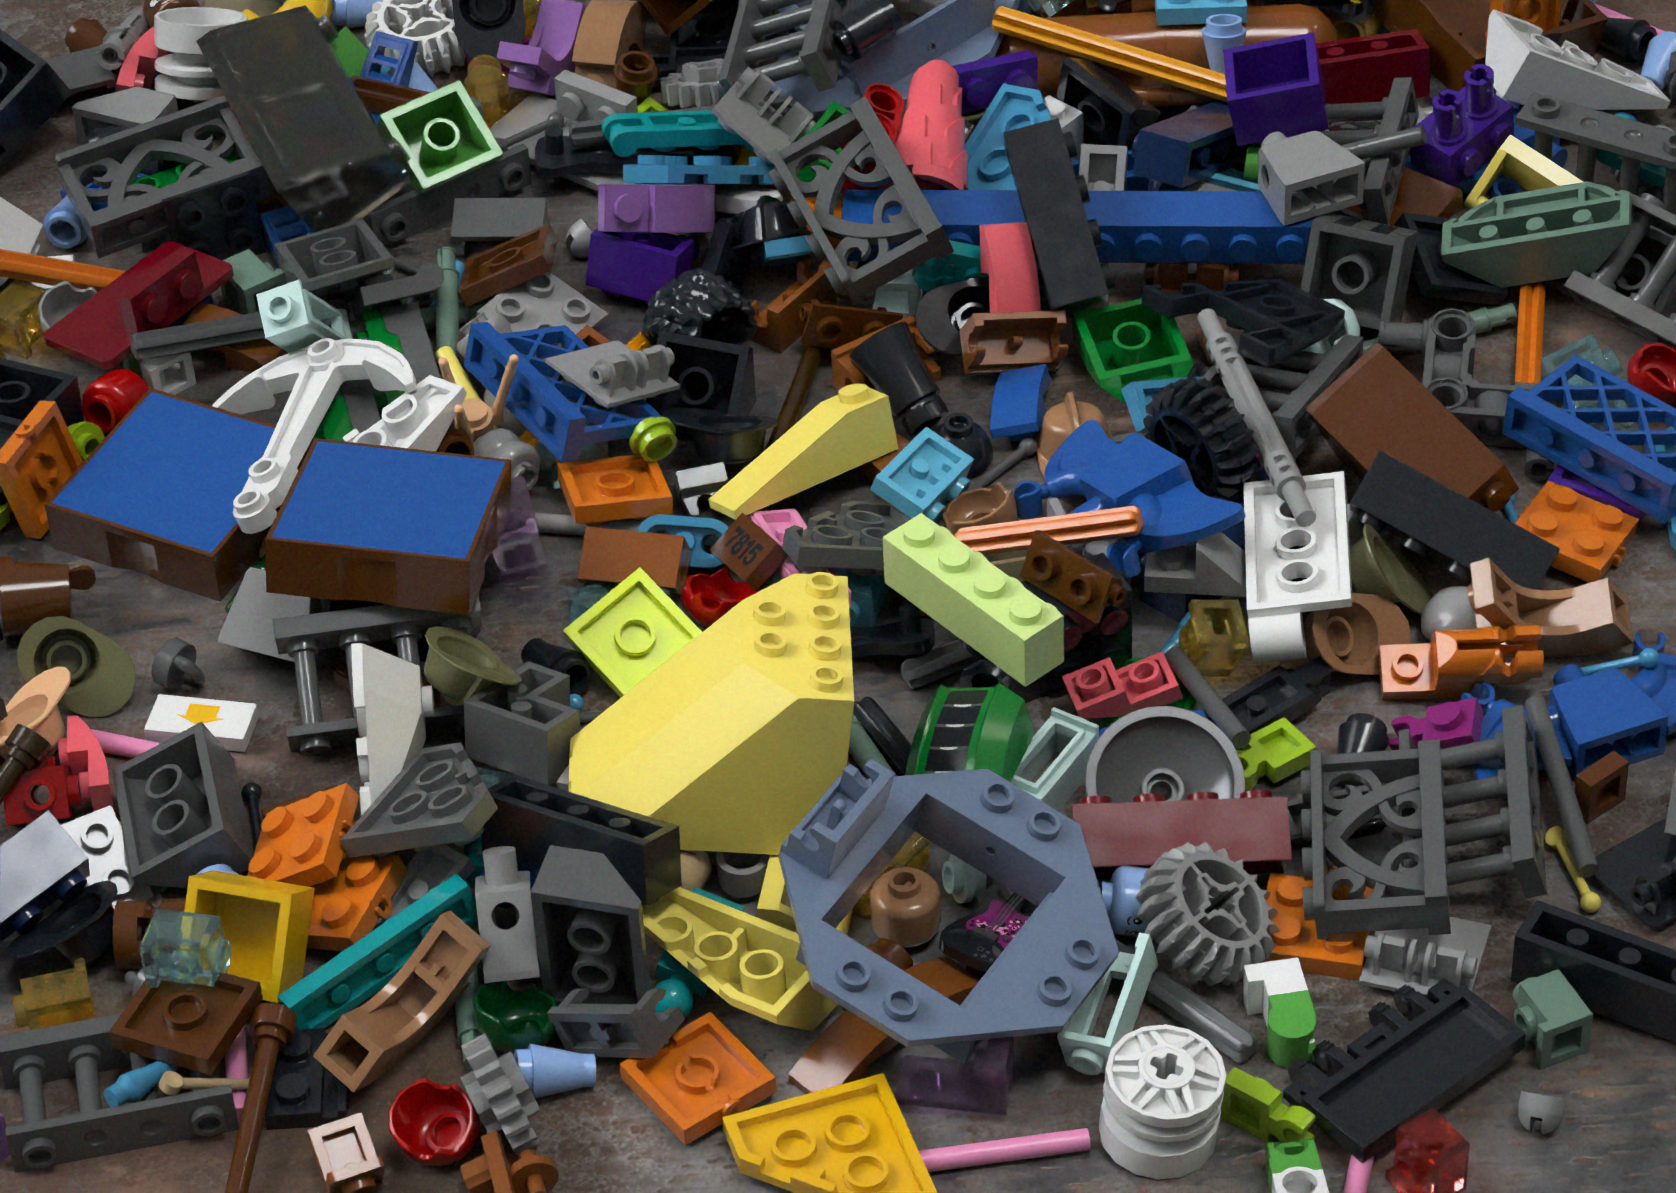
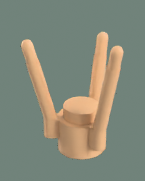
[439,354,519,445]

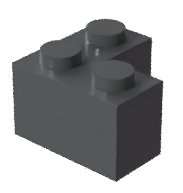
[464,661,580,786]

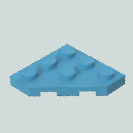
[965,83,1052,190]
[623,155,776,184]

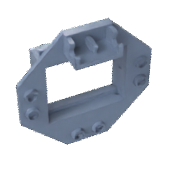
[768,0,1033,120]
[778,759,1119,1065]

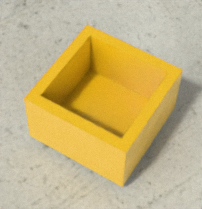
[178,870,315,1003]

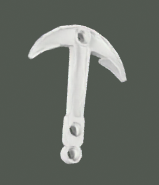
[212,338,417,534]

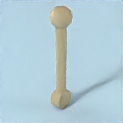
[158,1071,250,1095]

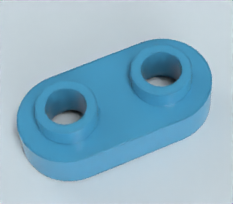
[637,514,729,569]

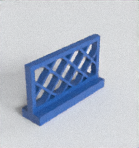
[463,322,662,462]
[1502,354,1676,524]

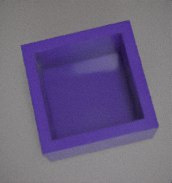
[1223,32,1329,146]

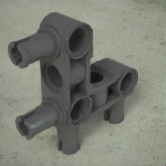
[1378,309,1564,481]

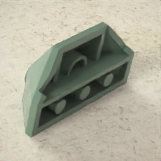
[1441,181,1632,288]

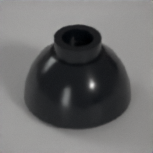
[934,413,994,477]

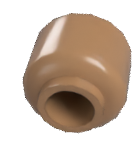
[870,867,941,948]

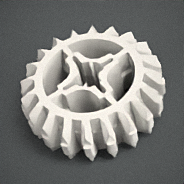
[365,0,477,78]

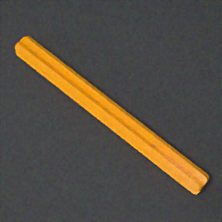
[992,6,1227,102]

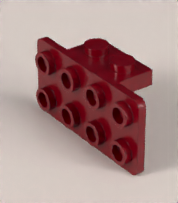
[43,241,234,369]

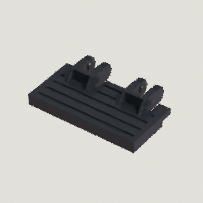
[1283,978,1526,1163]

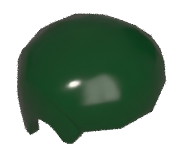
[472,981,558,1055]

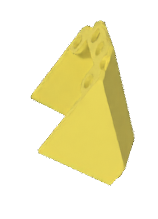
[568,572,854,855]

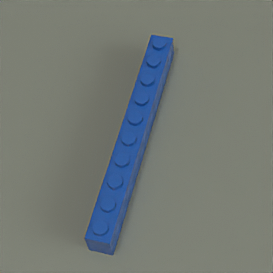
[841,189,1315,264]

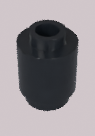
[832,0,902,60]

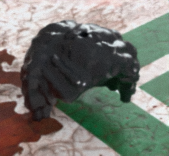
[641,268,759,347]

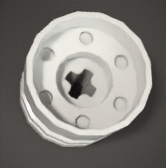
[154,7,248,101]
[1099,1024,1227,1180]

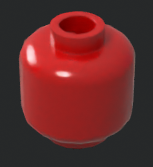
[81,368,149,437]

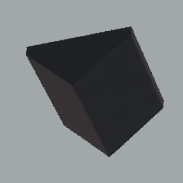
[1056,57,1161,150]
[646,331,756,435]

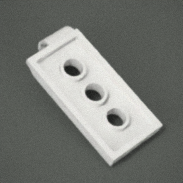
[1243,471,1353,664]

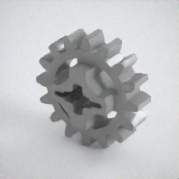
[660,59,724,108]
[460,1033,541,1156]

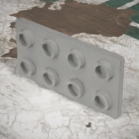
[489,70,644,191]

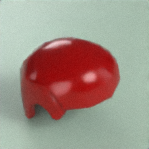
[1627,343,1676,409]
[681,568,764,629]
[388,1078,481,1167]

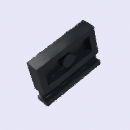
[265,1028,350,1130]

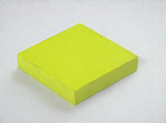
[563,567,702,698]

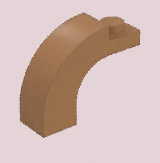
[572,0,648,89]
[1467,558,1633,658]
[313,910,491,1092]

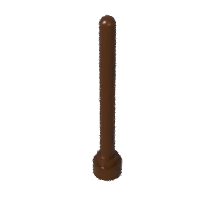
[225,1003,297,1193]

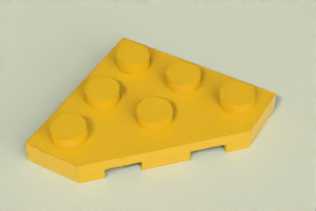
[722,1073,937,1193]

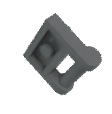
[352,263,444,320]

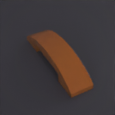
[788,957,980,1094]

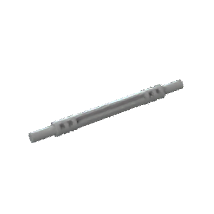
[1197,309,1316,527]

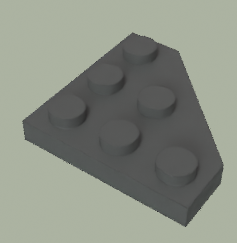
[782,500,912,575]
[340,742,498,858]

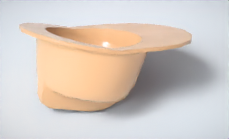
[0,667,71,760]

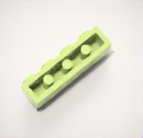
[883,513,1064,687]

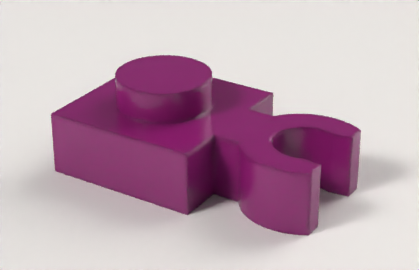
[1389,698,1484,750]

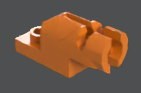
[1378,625,1544,701]

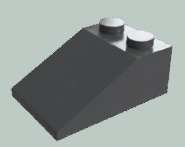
[274,219,395,301]

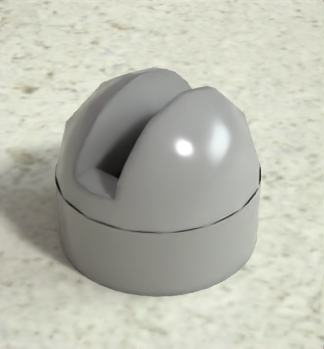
[565,217,594,258]
[1518,1090,1566,1135]

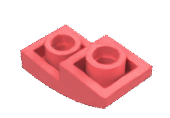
[115,26,167,92]
[979,222,1041,313]
[1062,651,1183,718]
[58,715,117,817]

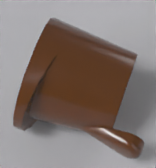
[0,557,96,639]

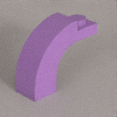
[496,0,587,96]
[598,183,715,233]

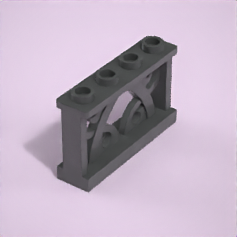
[55,96,270,259]
[768,96,954,305]
[1301,739,1451,940]

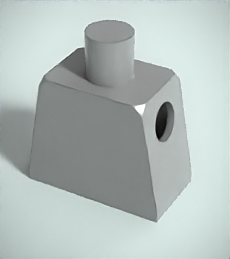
[1258,131,1365,226]
[217,567,331,668]
[475,846,540,983]

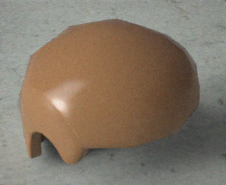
[942,482,1018,535]

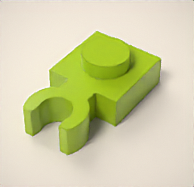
[1236,717,1317,792]
[1221,1067,1316,1143]

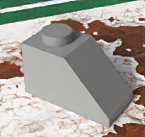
[72,87,178,144]

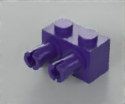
[1410,64,1515,187]
[585,228,700,305]

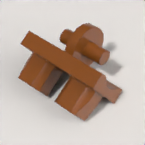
[460,1130,559,1193]

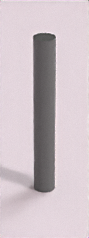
[1340,126,1427,160]
[1165,647,1251,749]

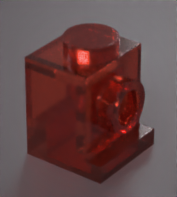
[1385,1108,1470,1193]

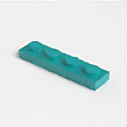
[278,873,478,1030]

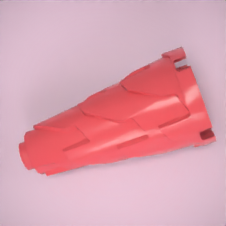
[876,60,968,190]

